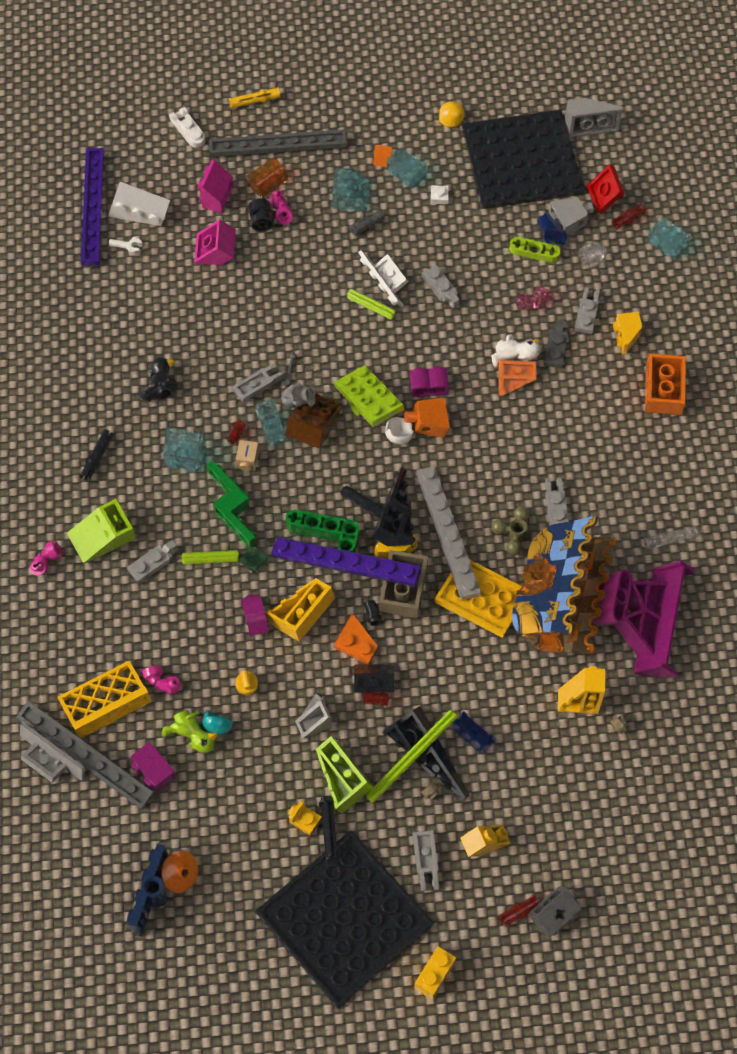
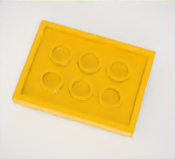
[434,559,530,638]

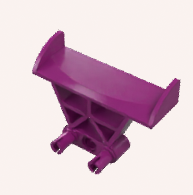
[592,560,696,678]

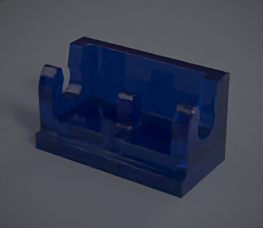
[452,711,496,755]

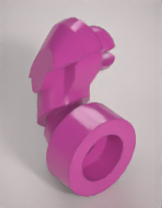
[270,190,294,225]
[29,540,63,576]
[142,665,181,694]

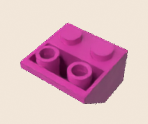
[198,160,234,213]

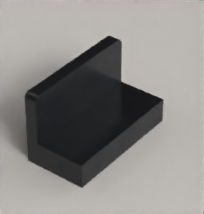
[354,664,394,692]

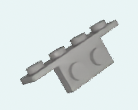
[20,722,85,783]

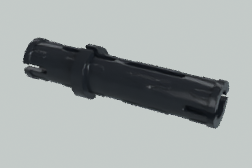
[79,429,114,482]

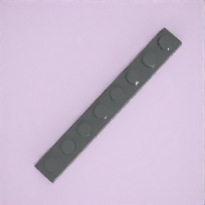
[209,130,347,157]
[16,701,155,810]

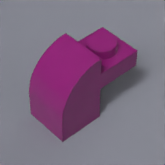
[241,594,269,636]

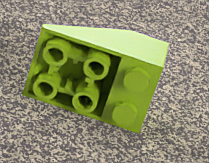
[67,499,136,564]

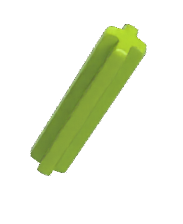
[347,289,396,320]
[182,550,239,564]

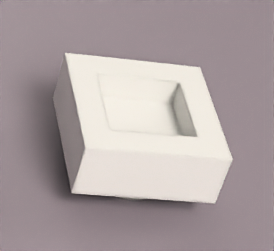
[431,185,448,204]

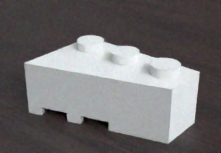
[108,182,170,226]

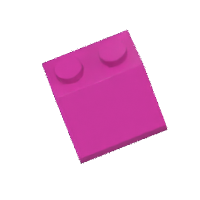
[194,220,236,265]

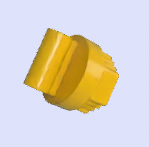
[235,670,258,696]

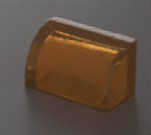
[247,157,288,198]

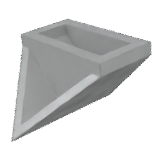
[295,693,332,738]

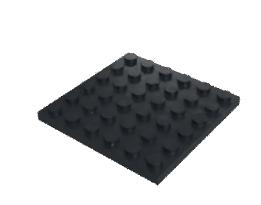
[462,110,584,209]

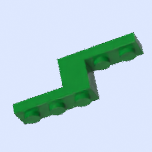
[206,460,256,550]

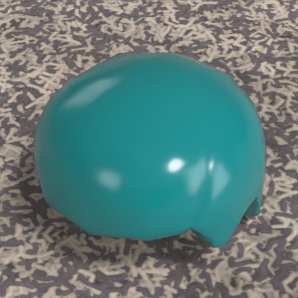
[202,710,233,735]

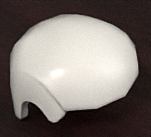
[385,417,414,445]

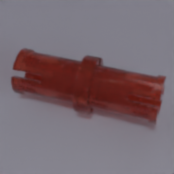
[611,203,646,230]
[498,895,540,927]

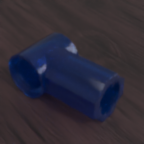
[537,213,567,245]

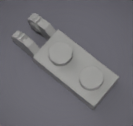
[574,287,600,334]
[232,364,285,403]
[545,478,569,526]
[412,830,439,891]

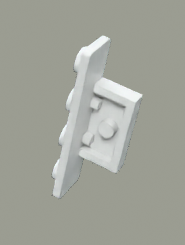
[358,250,409,308]

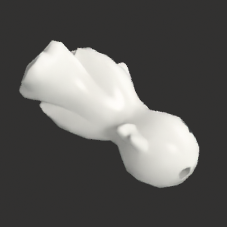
[491,334,540,368]

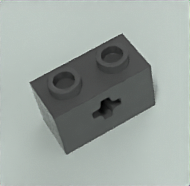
[528,886,582,936]

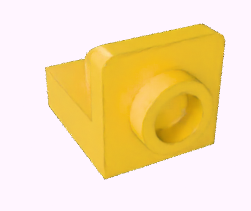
[288,800,322,836]

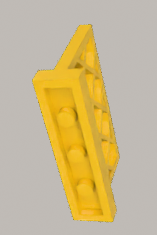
[57,661,152,738]

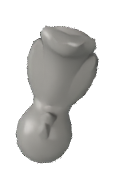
[281,383,316,407]

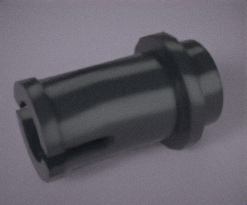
[363,599,382,626]

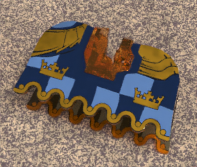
[512,516,617,654]

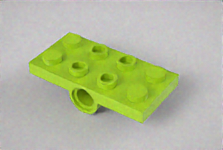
[334,365,404,427]

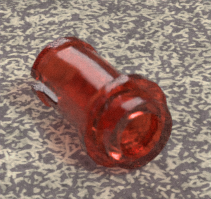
[226,420,246,445]
[364,691,389,707]

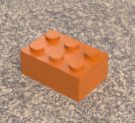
[645,353,686,415]

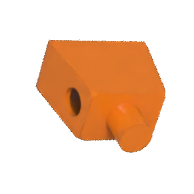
[404,398,450,437]

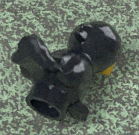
[139,357,178,402]

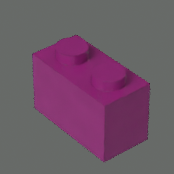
[130,742,177,793]

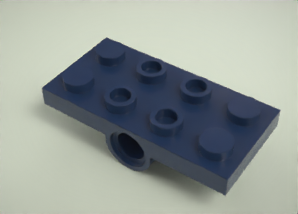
[127,843,168,937]

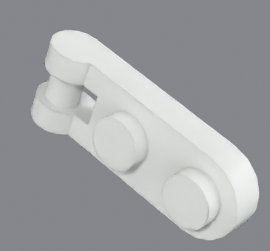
[169,107,205,148]

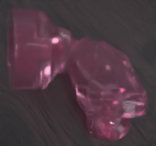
[515,286,552,310]

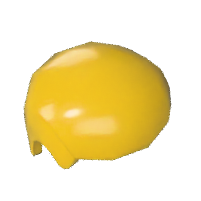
[439,101,465,127]

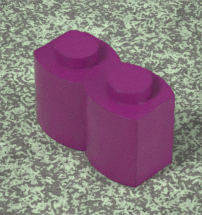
[409,366,449,397]

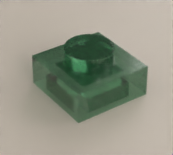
[239,546,267,573]

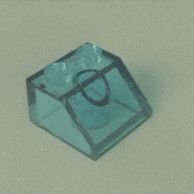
[332,168,370,210]
[163,428,207,472]

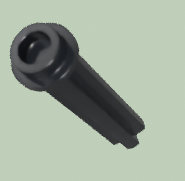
[340,486,383,518]
[319,796,338,861]

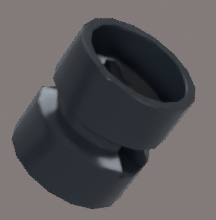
[248,198,274,232]

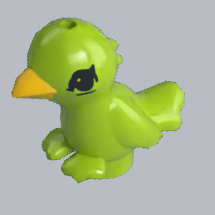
[162,710,217,753]

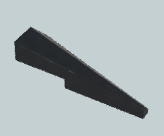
[371,467,416,547]
[382,706,470,801]

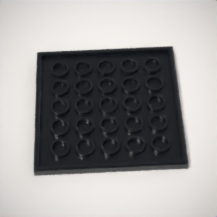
[255,830,434,1009]

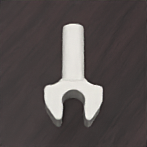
[109,237,143,256]

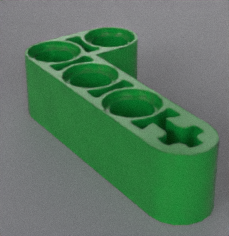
[286,510,359,553]

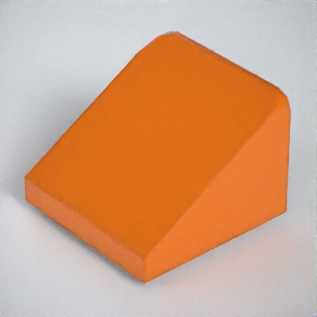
[373,145,392,168]

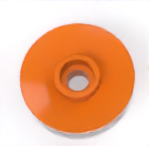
[161,850,198,893]

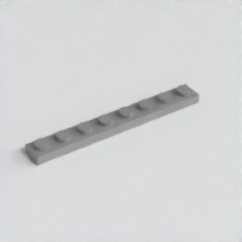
[416,466,481,600]

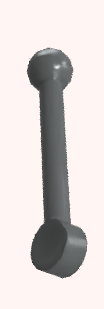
[283,353,297,387]

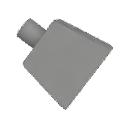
[549,197,594,238]

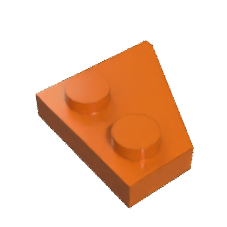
[499,360,536,397]
[334,615,378,664]

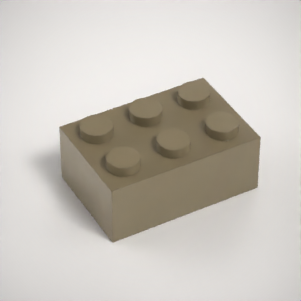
[379,550,428,618]

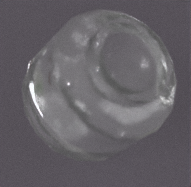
[579,242,607,268]

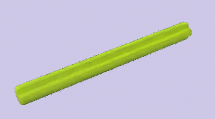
[366,710,457,803]

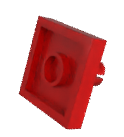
[587,164,625,214]

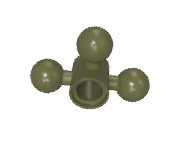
[491,506,529,555]

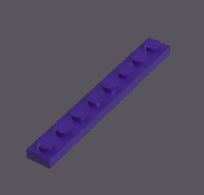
[81,148,104,266]
[271,537,422,587]

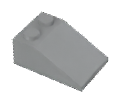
[565,98,623,138]

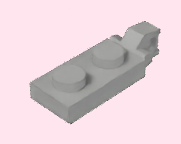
[422,265,459,309]
[127,540,178,584]

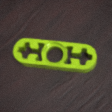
[509,237,560,263]

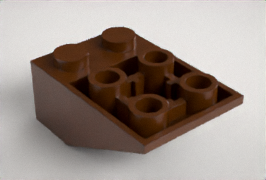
[285,393,343,448]

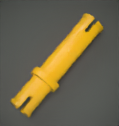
[229,87,281,109]

